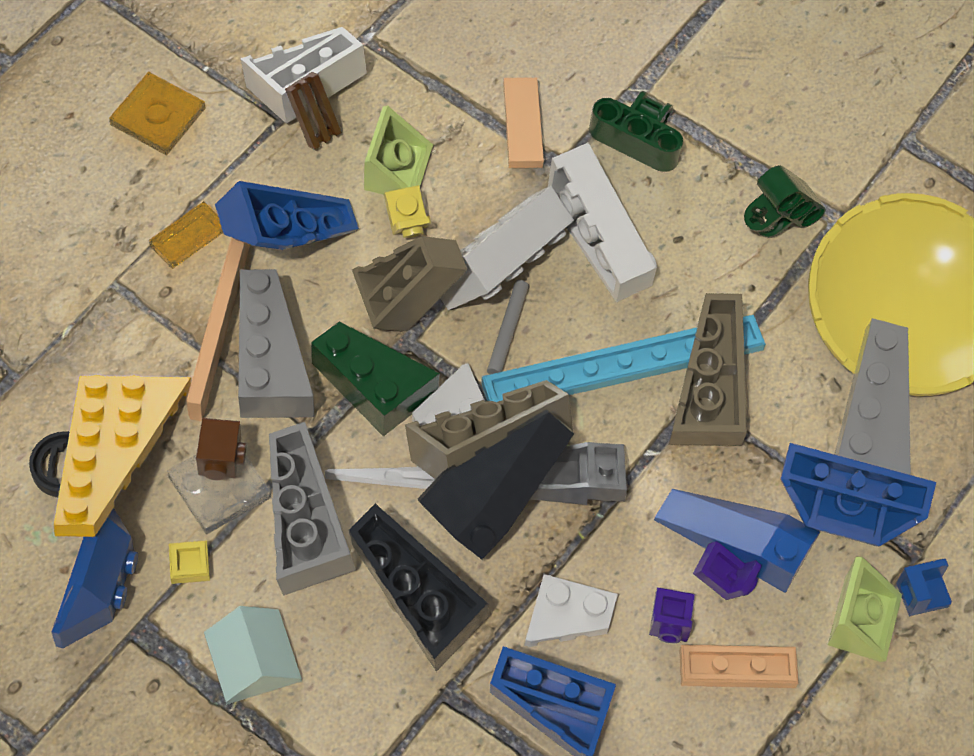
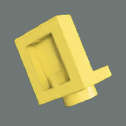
[384,185,431,238]

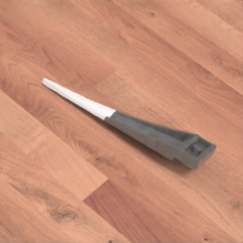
[325,442,627,505]

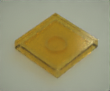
[109,71,206,156]

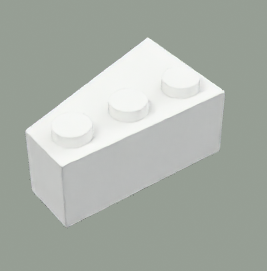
[241,27,367,124]

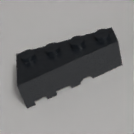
[349,503,489,672]

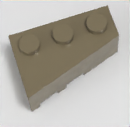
[352,236,468,331]

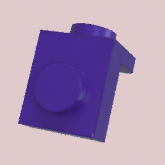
[693,541,762,600]
[649,587,695,643]

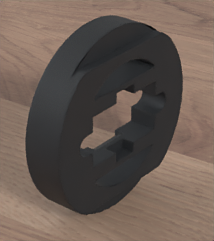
[29,431,70,498]

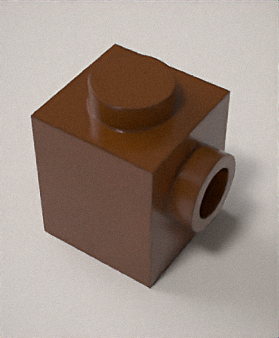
[196,418,246,480]

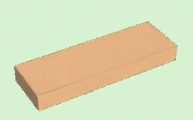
[503,78,544,168]
[679,645,798,688]

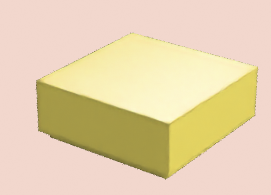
[169,540,210,584]

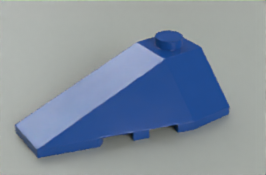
[215,181,359,250]

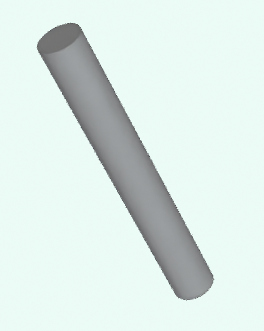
[487,280,529,374]

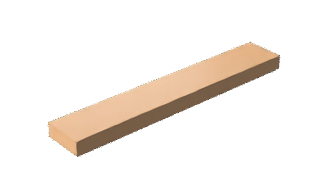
[186,237,250,421]

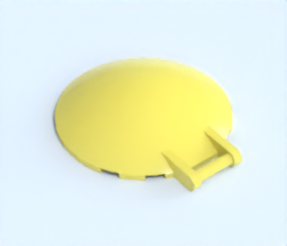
[808,193,974,396]

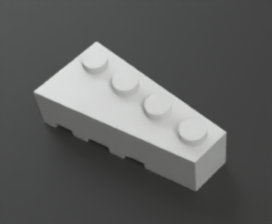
[548,143,657,302]
[440,186,574,310]

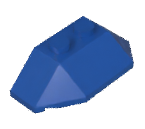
[780,443,937,547]
[51,508,138,648]

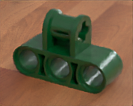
[589,90,683,172]
[744,165,826,238]

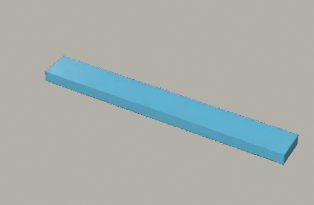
[481,315,765,402]

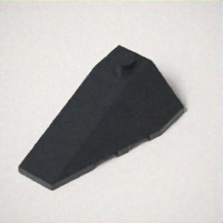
[418,409,574,560]

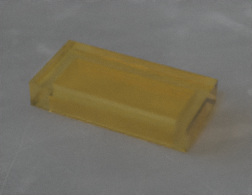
[149,201,223,269]

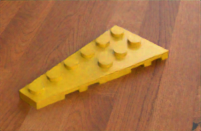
[54,375,191,537]

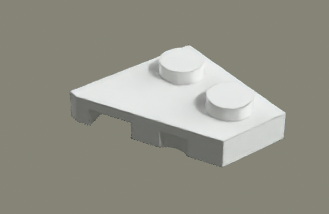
[412,363,485,426]
[524,574,618,647]

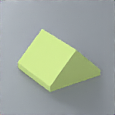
[364,105,433,195]
[827,557,902,662]

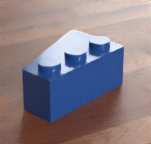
[490,646,616,756]

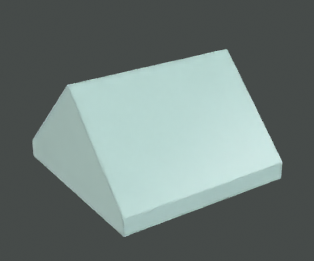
[204,606,302,705]

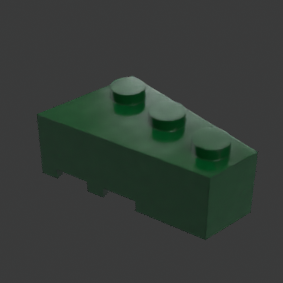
[311,321,440,436]

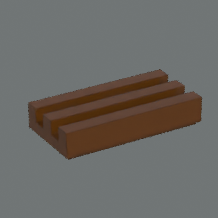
[285,72,342,150]

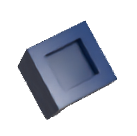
[896,559,952,617]

